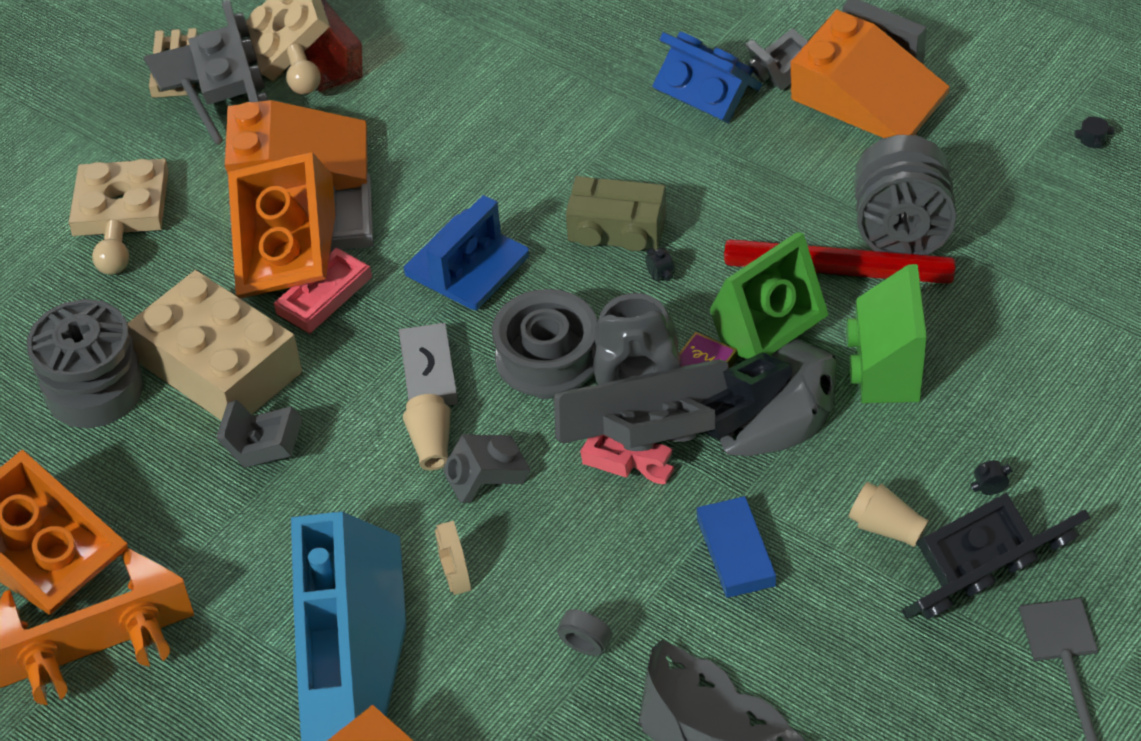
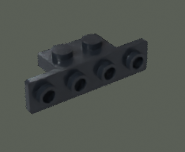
[901,493,1090,621]

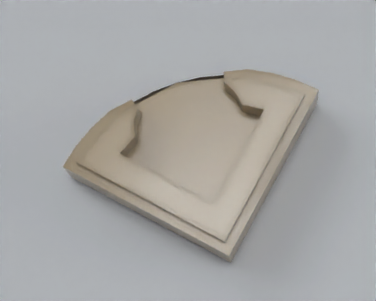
[435,521,471,595]

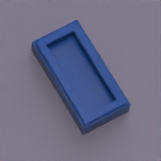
[696,496,776,598]

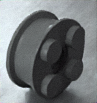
[492,289,597,400]

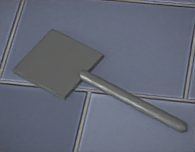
[143,45,222,145]
[1018,598,1098,741]

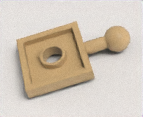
[246,0,330,95]
[69,159,169,275]

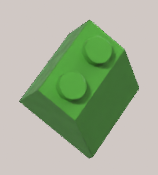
[710,232,829,359]
[846,264,927,403]

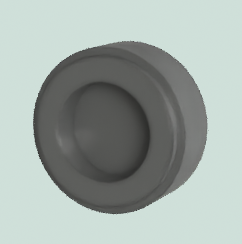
[557,609,613,656]

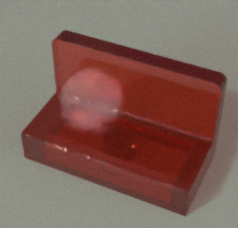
[305,0,362,91]

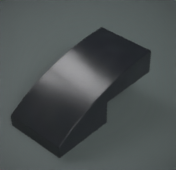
[700,352,792,440]

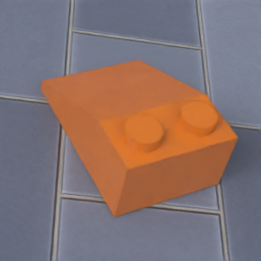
[791,9,950,138]
[224,100,368,190]
[228,152,336,299]
[0,449,128,615]

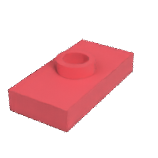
[273,247,372,334]

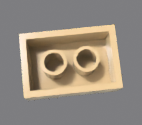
[127,269,302,421]

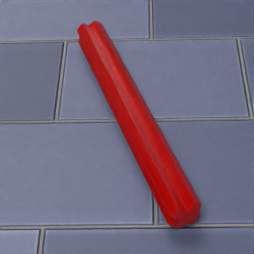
[724,239,956,284]

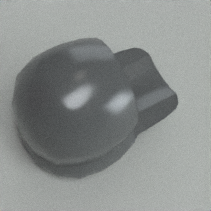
[593,293,682,384]

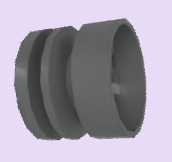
[854,135,957,255]
[27,299,144,428]

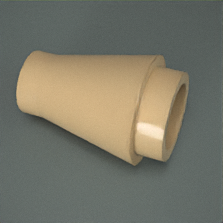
[403,394,451,471]
[848,482,929,548]

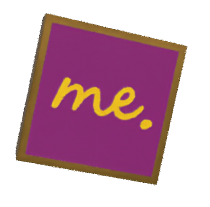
[679,332,737,369]

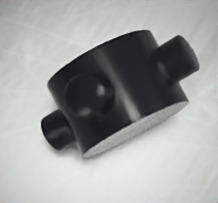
[1074,116,1114,148]
[645,248,675,281]
[970,460,1013,495]

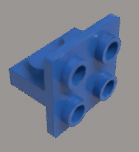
[652,31,762,124]
[404,195,529,310]

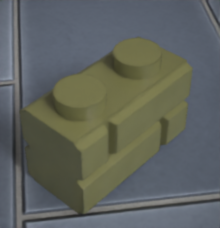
[566,176,666,251]

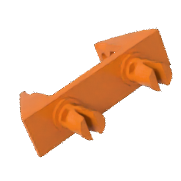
[0,548,194,705]

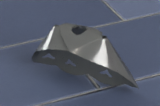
[719,339,837,456]
[639,639,805,741]

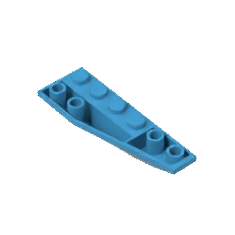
[291,511,407,741]

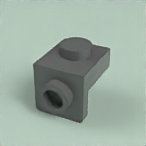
[745,28,808,91]
[217,400,303,468]
[443,434,531,503]

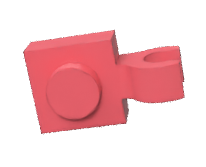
[580,435,674,484]

